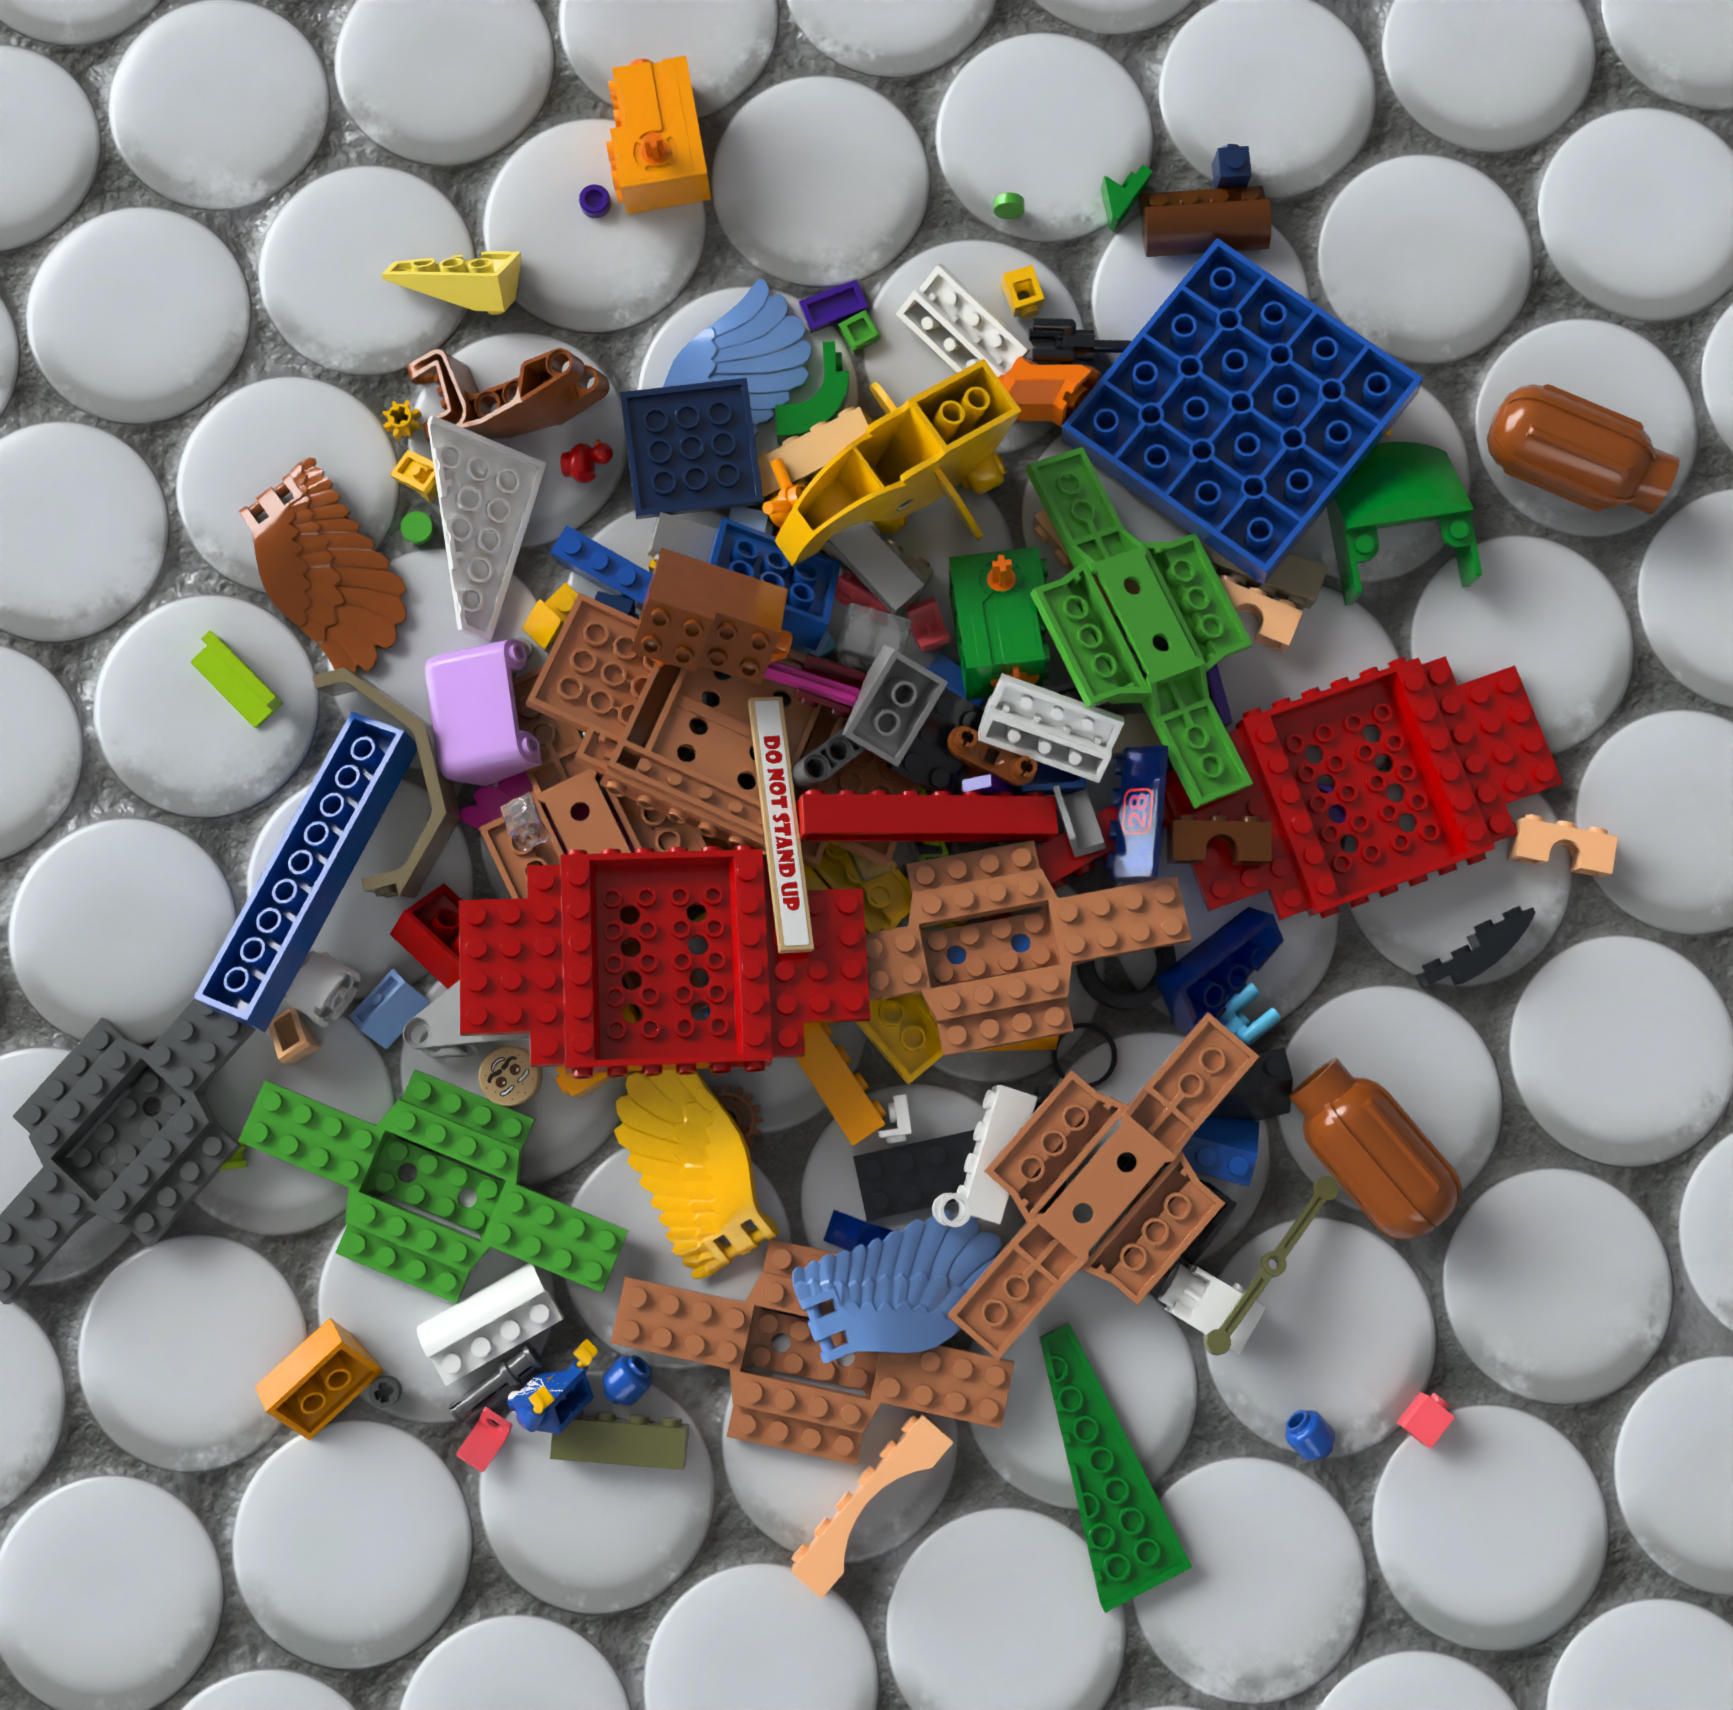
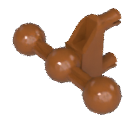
[947,726,1038,795]

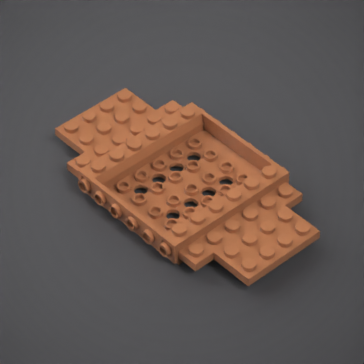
[525,593,920,869]

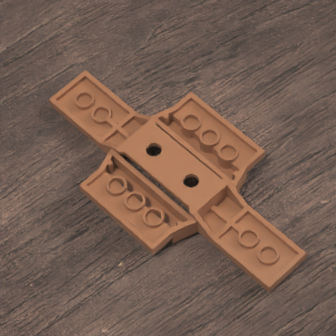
[479,665,708,1016]
[866,840,1191,1057]
[947,1012,1260,1360]
[610,1239,1015,1465]

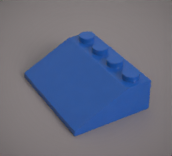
[707,517,841,651]

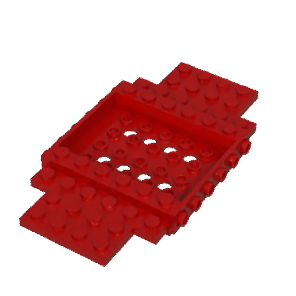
[1162,656,1563,921]
[459,845,871,1079]

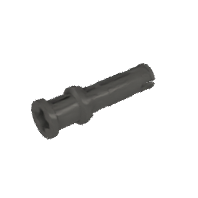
[449,1342,544,1423]

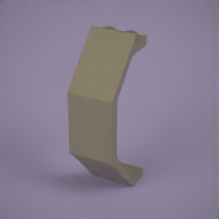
[313,668,461,898]

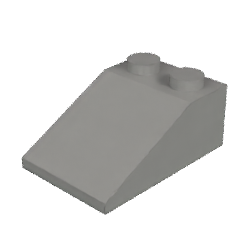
[842,644,948,767]

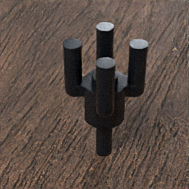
[1028,318,1131,365]

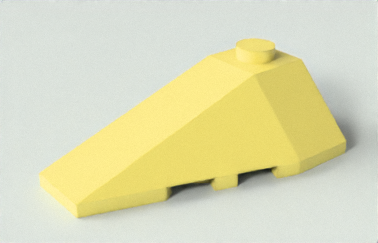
[382,251,521,315]

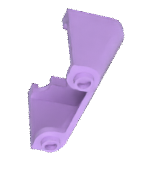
[425,639,542,786]

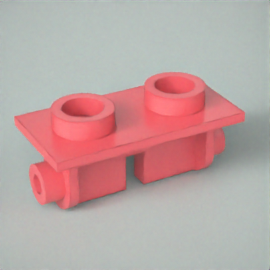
[834,571,891,627]

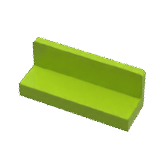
[191,630,283,728]

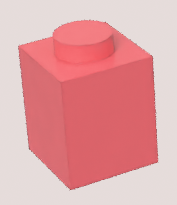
[1396,1392,1455,1449]

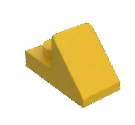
[390,450,438,503]
[522,582,578,651]

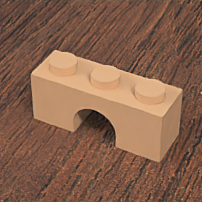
[1219,575,1303,653]
[1507,815,1618,878]

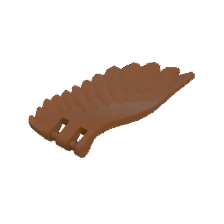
[238,457,407,673]

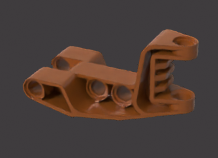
[407,348,610,442]

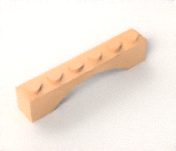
[791,1412,954,1599]

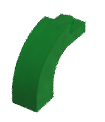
[775,341,849,445]

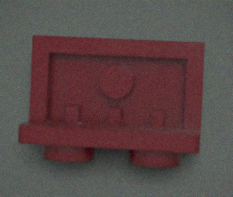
[795,653,867,718]

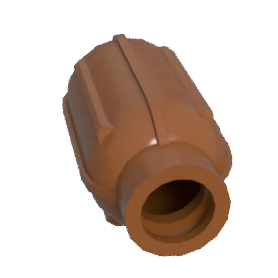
[1487,384,1680,515]
[1288,1057,1462,1240]

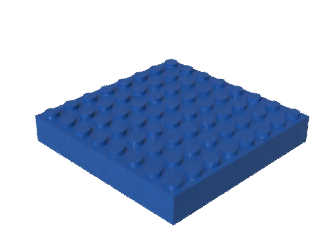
[1061,238,1423,585]

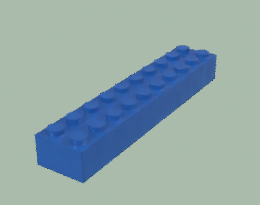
[193,711,418,1033]

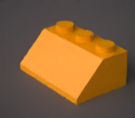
[255,1318,384,1441]

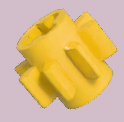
[383,400,423,441]

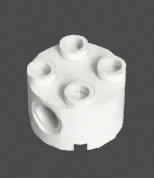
[285,950,361,1027]

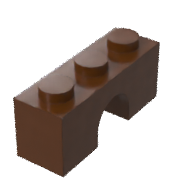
[1167,815,1272,866]

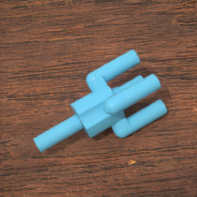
[1218,982,1281,1046]

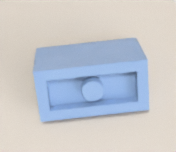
[349,968,429,1049]

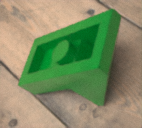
[1101,164,1153,232]

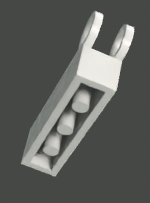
[932,1085,1037,1227]

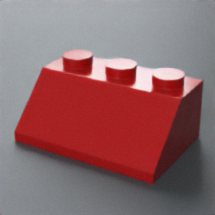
[390,883,462,989]

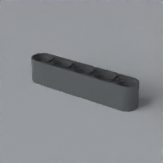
[791,727,866,790]

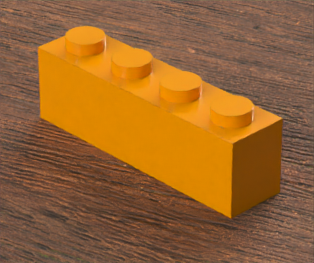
[795,1023,887,1146]

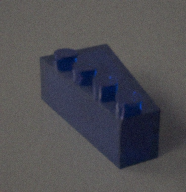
[1155,907,1284,1035]

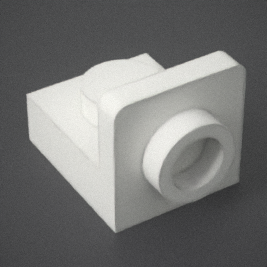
[878,1094,912,1143]

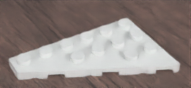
[427,415,547,641]

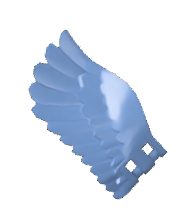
[663,279,812,436]
[792,1210,1002,1363]

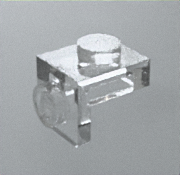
[500,792,551,851]

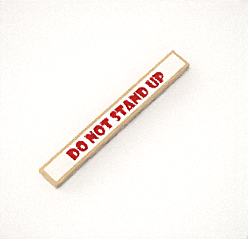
[748,697,814,954]

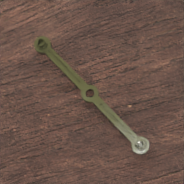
[1204,1176,1339,1356]

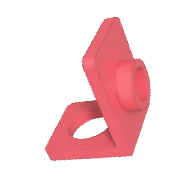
[456,1407,513,1472]

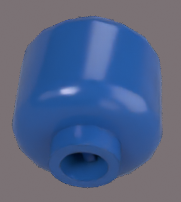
[602,1355,652,1406]
[1285,1410,1335,1461]

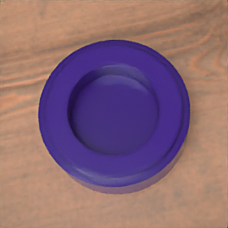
[579,184,611,218]

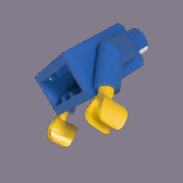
[508,1339,598,1434]

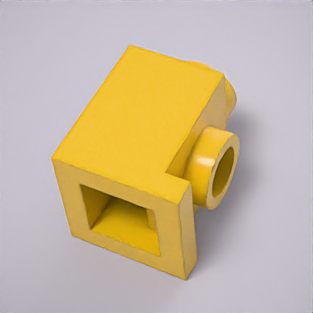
[1001,265,1045,319]

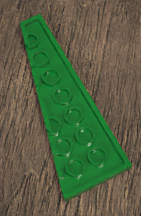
[1039,1323,1192,1613]

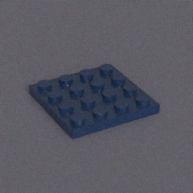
[620,378,763,519]

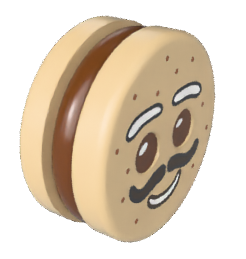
[478,1046,542,1106]

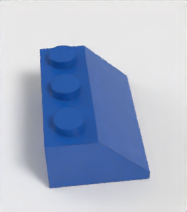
[1164,1116,1260,1186]

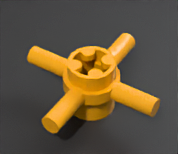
[762,458,807,528]

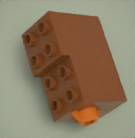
[631,548,793,685]

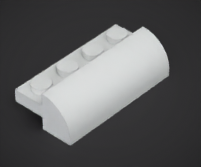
[896,264,1031,377]
[978,673,1124,783]
[417,1263,564,1386]

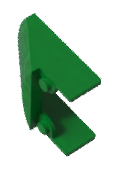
[1327,442,1482,606]

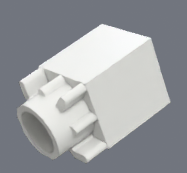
[1158,1263,1266,1355]

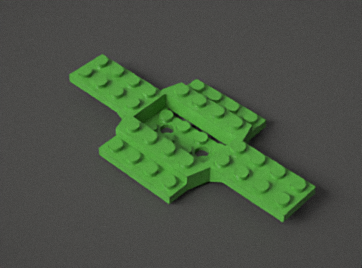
[1025,447,1253,809]
[238,1069,629,1303]

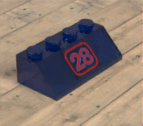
[1105,745,1168,883]

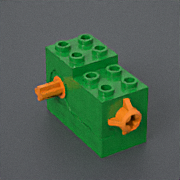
[949,546,1050,700]

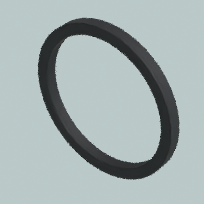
[1052,1023,1117,1087]

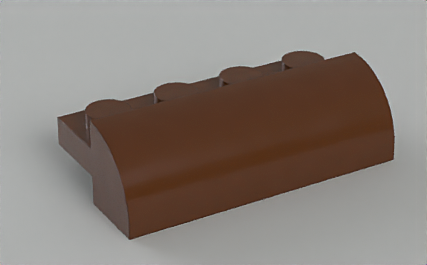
[1139,186,1272,257]

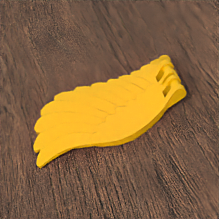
[614,1070,779,1279]

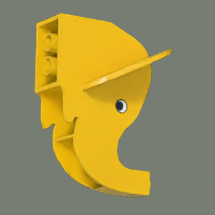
[775,359,1021,567]

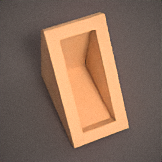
[268,1007,321,1065]

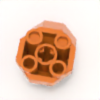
[998,356,1101,427]

